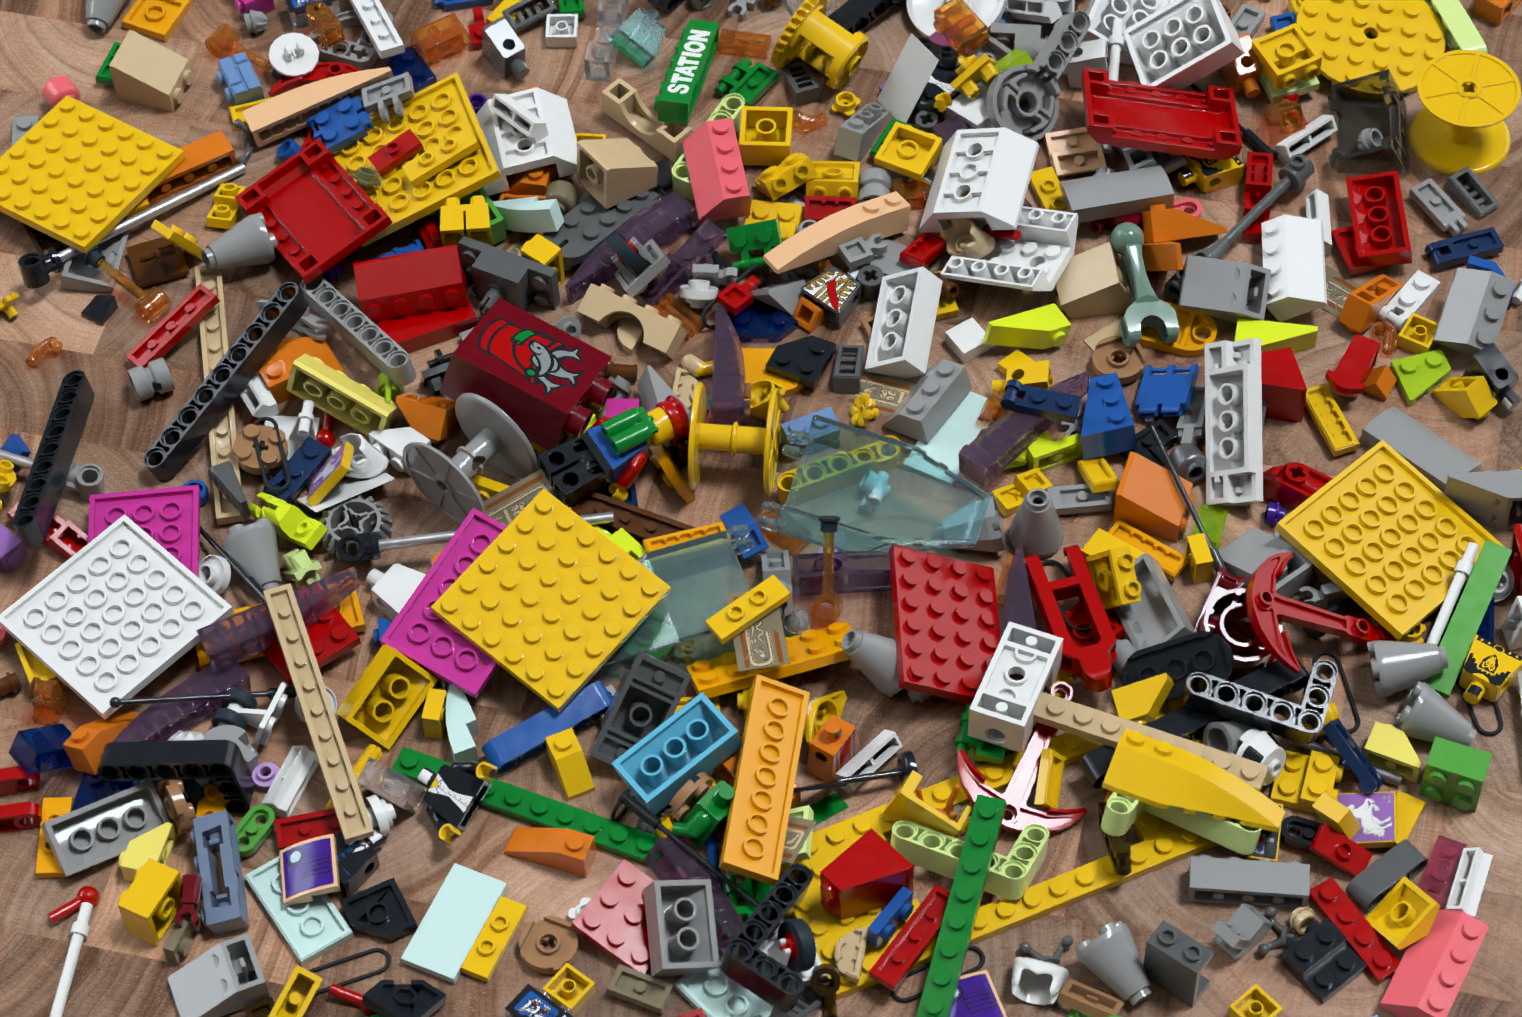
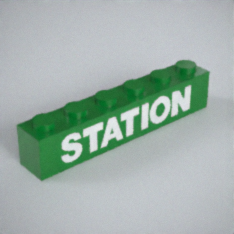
[654,19,719,126]

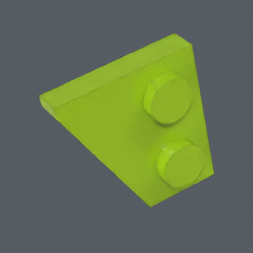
[1390,349,1451,407]

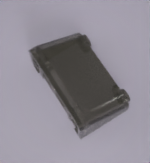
[1328,69,1409,175]

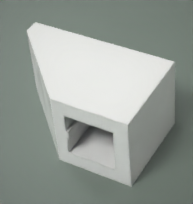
[369,427,431,476]

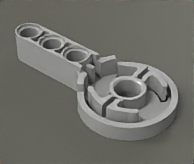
[986,10,1091,141]

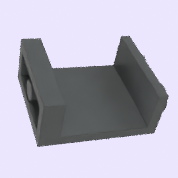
[1143,920,1214,1008]

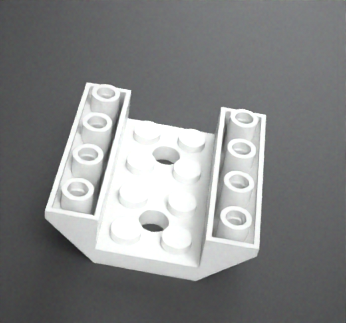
[476,87,577,196]
[919,127,1039,233]
[940,206,1078,291]

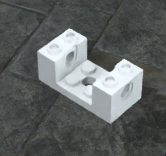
[968,621,1063,753]

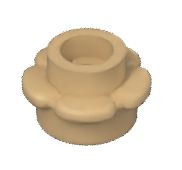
[1289,907,1317,935]

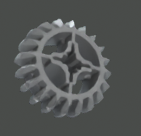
[319,494,393,564]

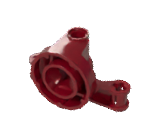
[1193,566,1283,668]

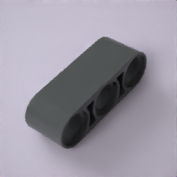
[1346,839,1428,912]

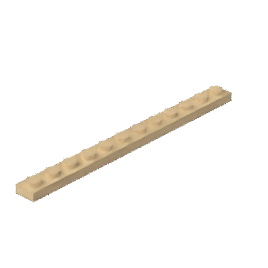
[195,266,245,525]

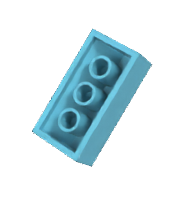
[612,692,742,815]

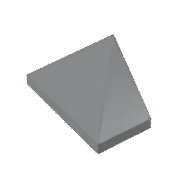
[750,280,806,315]

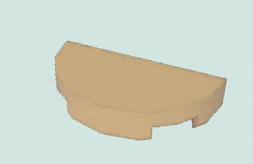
[617,318,644,355]
[672,367,698,410]
[835,927,868,984]

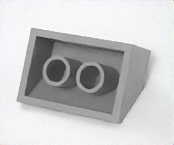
[1432,268,1516,357]
[883,359,972,443]
[643,879,720,977]

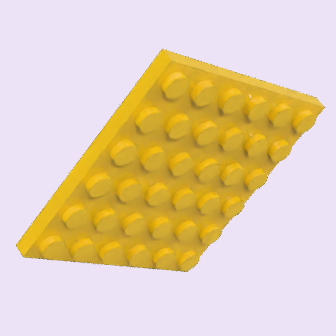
[323,72,502,247]
[0,95,185,254]
[1275,440,1505,641]
[431,488,671,713]

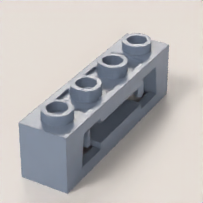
[191,810,250,935]

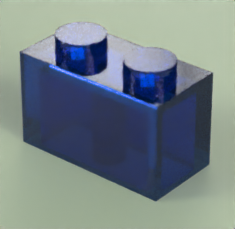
[8,723,73,775]

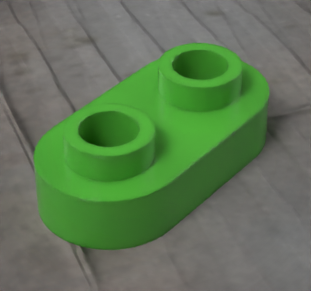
[236,804,276,857]

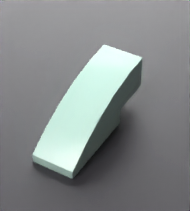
[493,196,564,233]
[445,684,479,762]

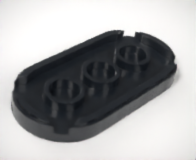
[1121,631,1234,703]

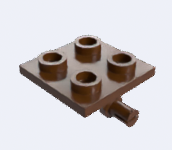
[126,237,190,288]

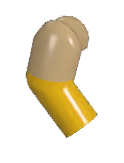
[681,354,720,377]

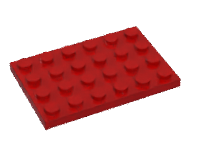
[889,544,1001,704]

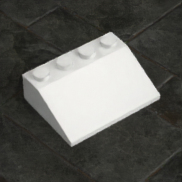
[1081,0,1175,66]
[1122,0,1245,90]

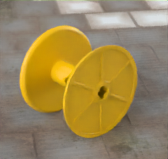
[1408,50,1521,176]
[688,382,781,496]

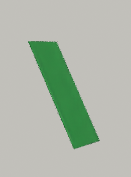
[810,791,848,825]

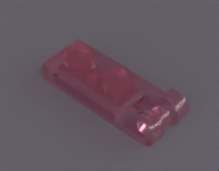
[1419,835,1467,910]

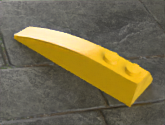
[1102,728,1286,832]

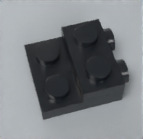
[1281,918,1367,1005]

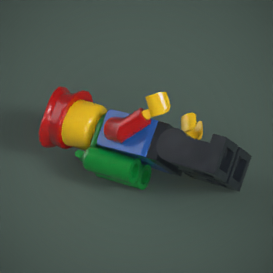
[538,395,690,507]

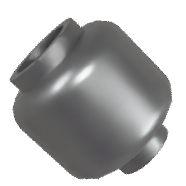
[1169,443,1207,483]

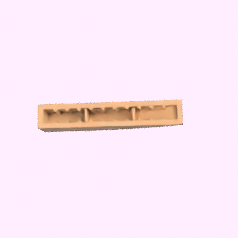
[242,67,394,148]
[763,191,911,274]

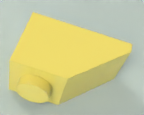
[1363,721,1422,783]
[118,822,177,882]

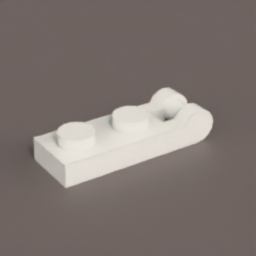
[1377,270,1441,331]

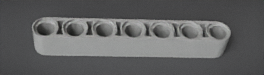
[301,275,416,386]

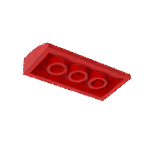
[1345,170,1412,265]
[374,301,478,353]

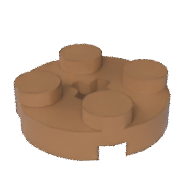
[1091,336,1145,384]
[233,424,289,475]
[665,772,713,823]
[157,780,196,836]
[519,916,579,975]

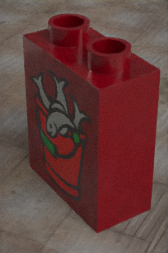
[440,297,615,450]

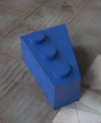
[1080,372,1137,460]

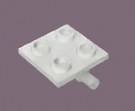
[260,400,320,460]

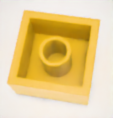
[739,106,794,166]
[117,858,182,947]

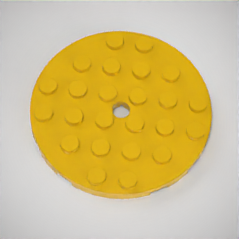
[1295,0,1445,99]

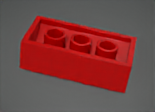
[353,244,468,322]

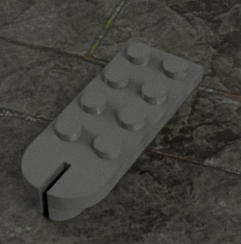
[542,189,659,272]

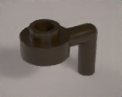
[810,964,841,1017]

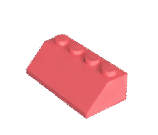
[682,118,751,223]
[1379,909,1490,1017]

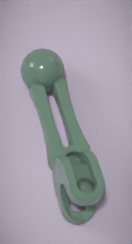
[1110,222,1179,347]

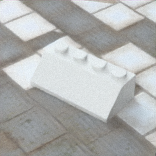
[1261,215,1327,322]
[865,266,943,379]

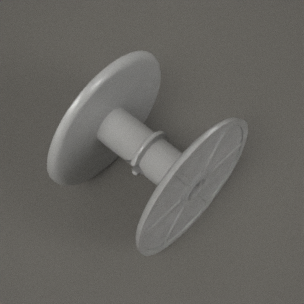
[403,393,538,524]

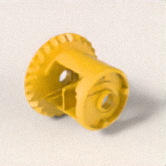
[771,0,870,90]

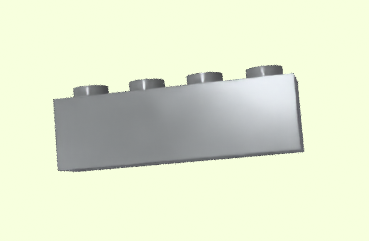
[1188,855,1310,909]

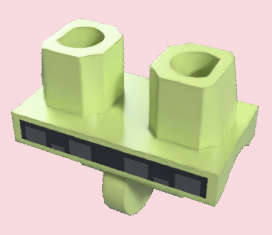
[282,549,322,590]

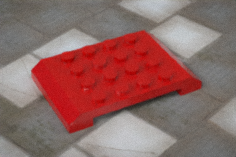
[1081,67,1242,161]
[235,138,393,284]

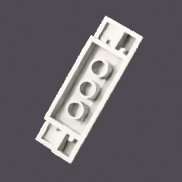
[1204,338,1263,506]

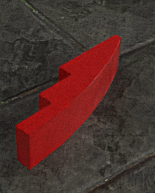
[1241,152,1273,243]
[7,500,88,560]

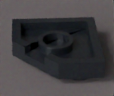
[766,335,836,389]
[339,877,418,941]
[362,980,447,1017]

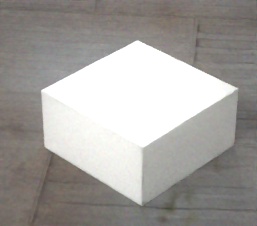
[545,14,579,48]
[945,317,991,363]

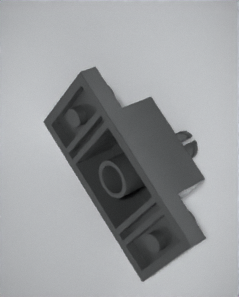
[458,236,560,315]
[589,650,692,765]

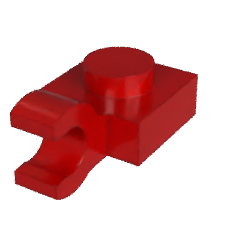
[468,6,491,51]
[716,275,761,316]

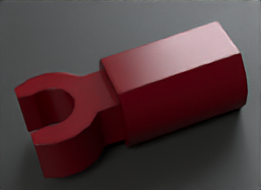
[175,874,202,928]

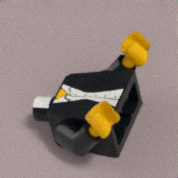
[915,56,971,122]
[417,760,497,846]

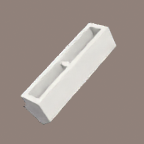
[1004,0,1063,24]
[490,94,549,143]
[1275,114,1338,165]
[1305,189,1332,256]
[240,372,279,418]
[835,729,903,794]
[261,745,319,818]
[1446,847,1493,918]

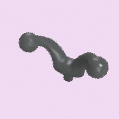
[234,119,254,165]
[780,266,817,281]
[1258,906,1295,955]
[1019,935,1073,965]

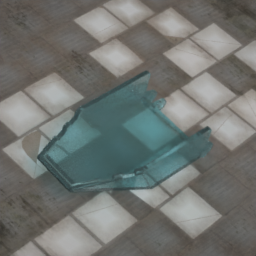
[756,415,991,557]
[589,525,782,681]

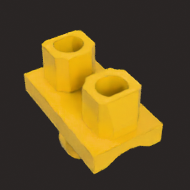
[950,53,999,100]

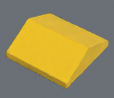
[1366,876,1440,950]

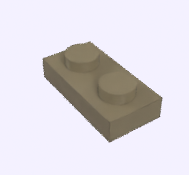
[163,904,203,965]
[607,964,674,1015]

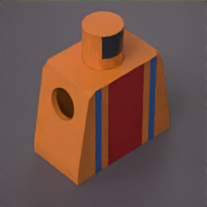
[807,715,860,782]

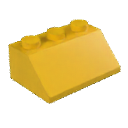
[335,644,438,750]

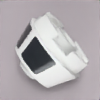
[1231,728,1286,785]

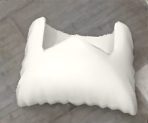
[331,433,389,479]
[1011,957,1069,1005]

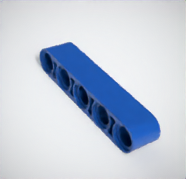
[481,681,612,774]

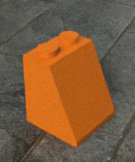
[1113,451,1196,542]

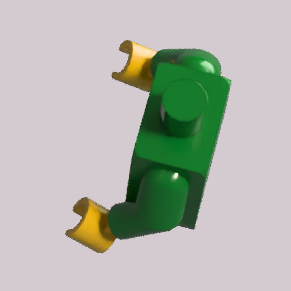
[656,775,735,849]

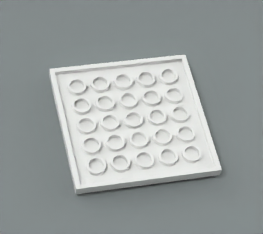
[0,514,234,720]

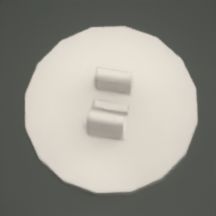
[269,33,319,78]

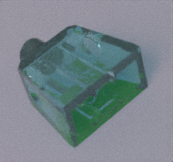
[607,8,667,69]

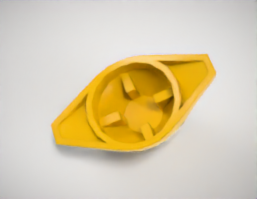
[726,379,789,421]
[803,690,847,746]

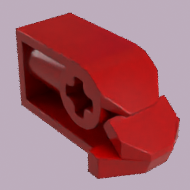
[1325,333,1381,398]
[1263,462,1333,509]

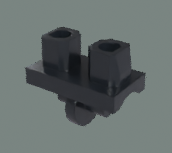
[421,349,452,396]

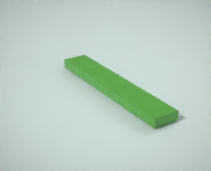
[1424,540,1512,698]

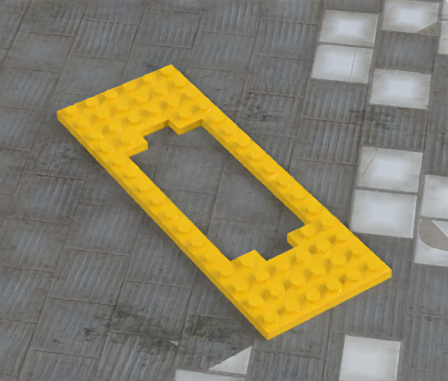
[778,698,1219,1000]

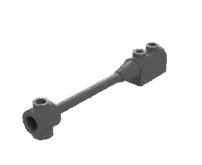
[1164,154,1315,305]

